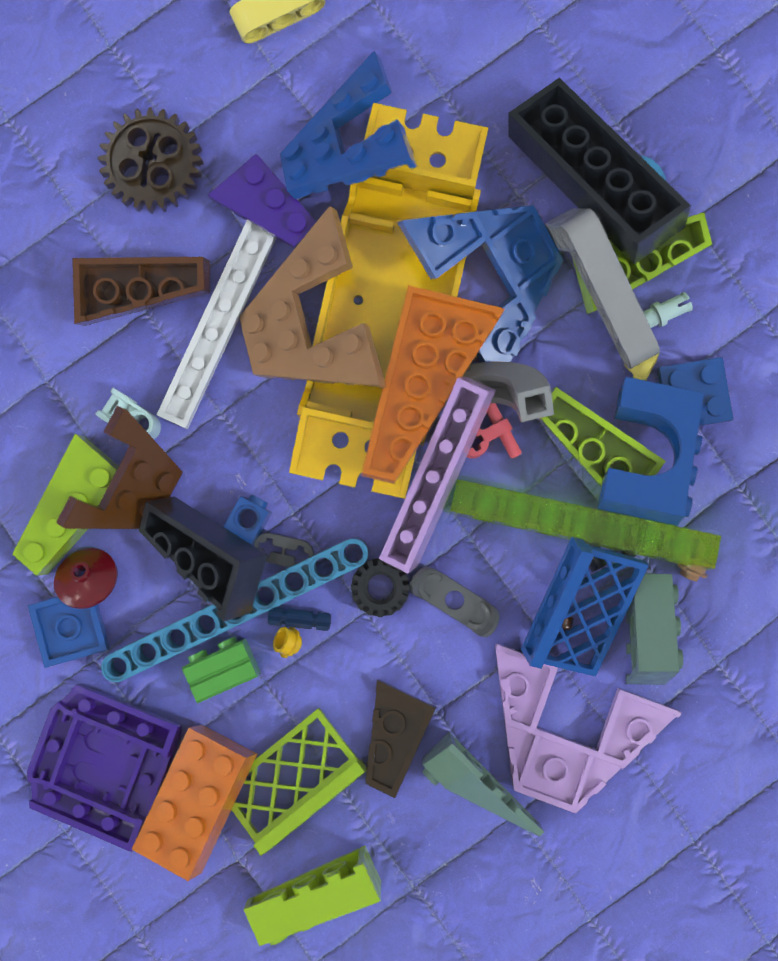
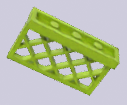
[231,708,367,856]

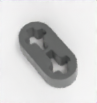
[254,533,314,567]

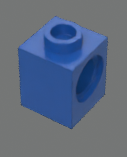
[223,494,272,546]

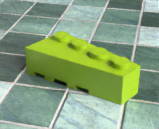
[539,387,666,487]
[12,434,119,576]
[243,845,381,946]

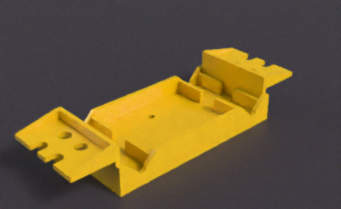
[289,103,488,499]

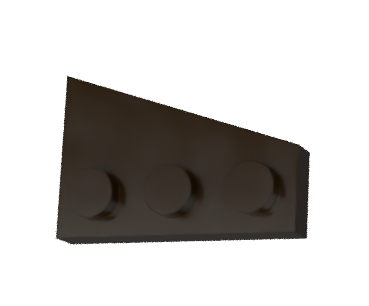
[365,679,437,798]

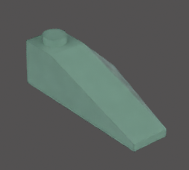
[422,732,544,837]

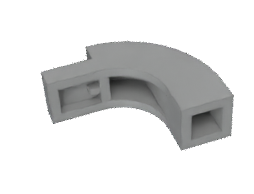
[444,361,554,422]

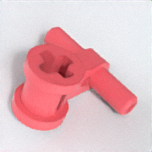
[467,403,522,459]

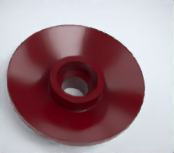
[54,548,118,609]

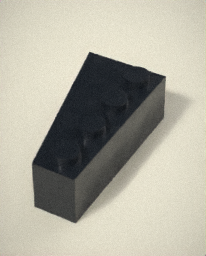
[139,496,267,622]

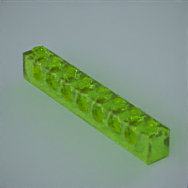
[450,479,722,570]

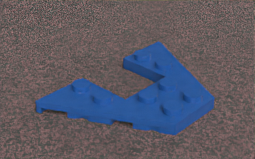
[280,51,417,199]
[397,205,564,363]

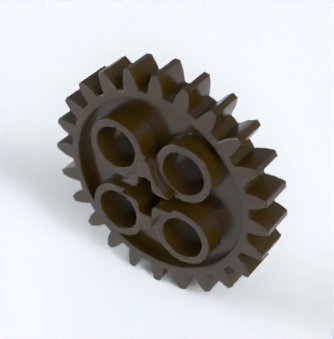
[98,107,204,214]

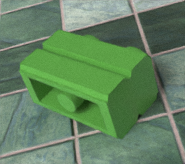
[182,636,261,703]

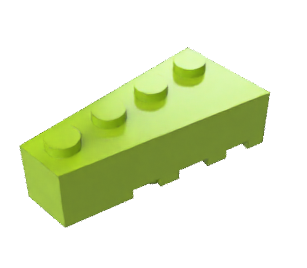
[572,213,712,314]

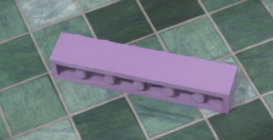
[379,377,496,573]

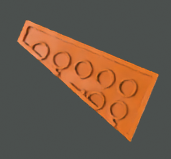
[361,285,505,484]

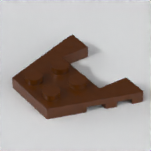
[56,405,183,529]

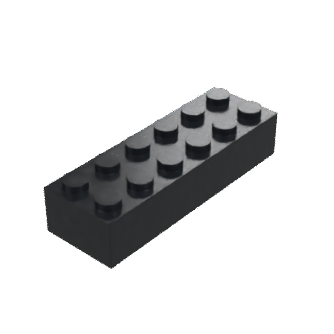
[508,78,691,265]

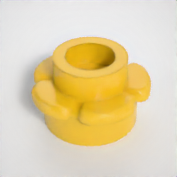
[273,627,302,658]

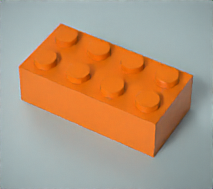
[132,725,257,881]

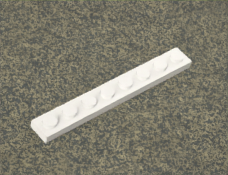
[156,220,276,429]

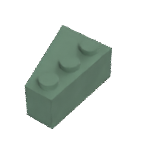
[626,574,683,685]

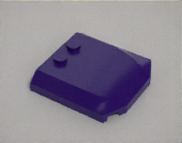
[27,684,182,852]

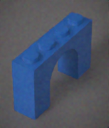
[597,376,707,527]

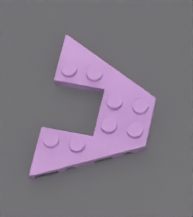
[495,643,681,813]

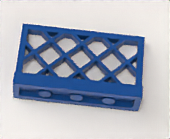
[521,536,649,677]

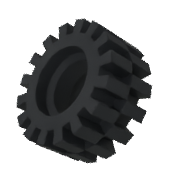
[351,558,409,617]

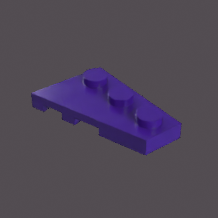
[208,154,316,249]

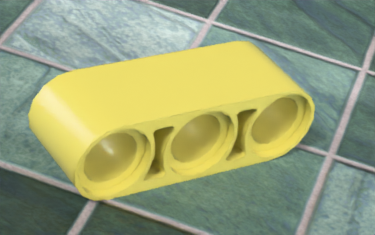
[229,0,325,44]

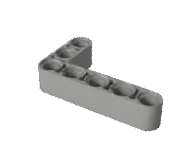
[544,208,660,369]

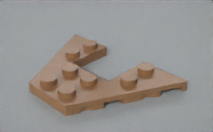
[239,206,386,388]

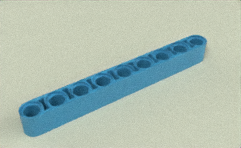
[101,537,369,682]

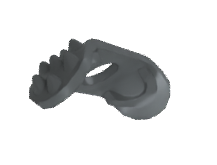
[409,567,499,637]

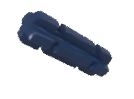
[268,607,331,631]

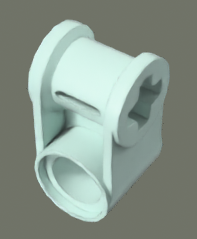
[95,388,161,439]

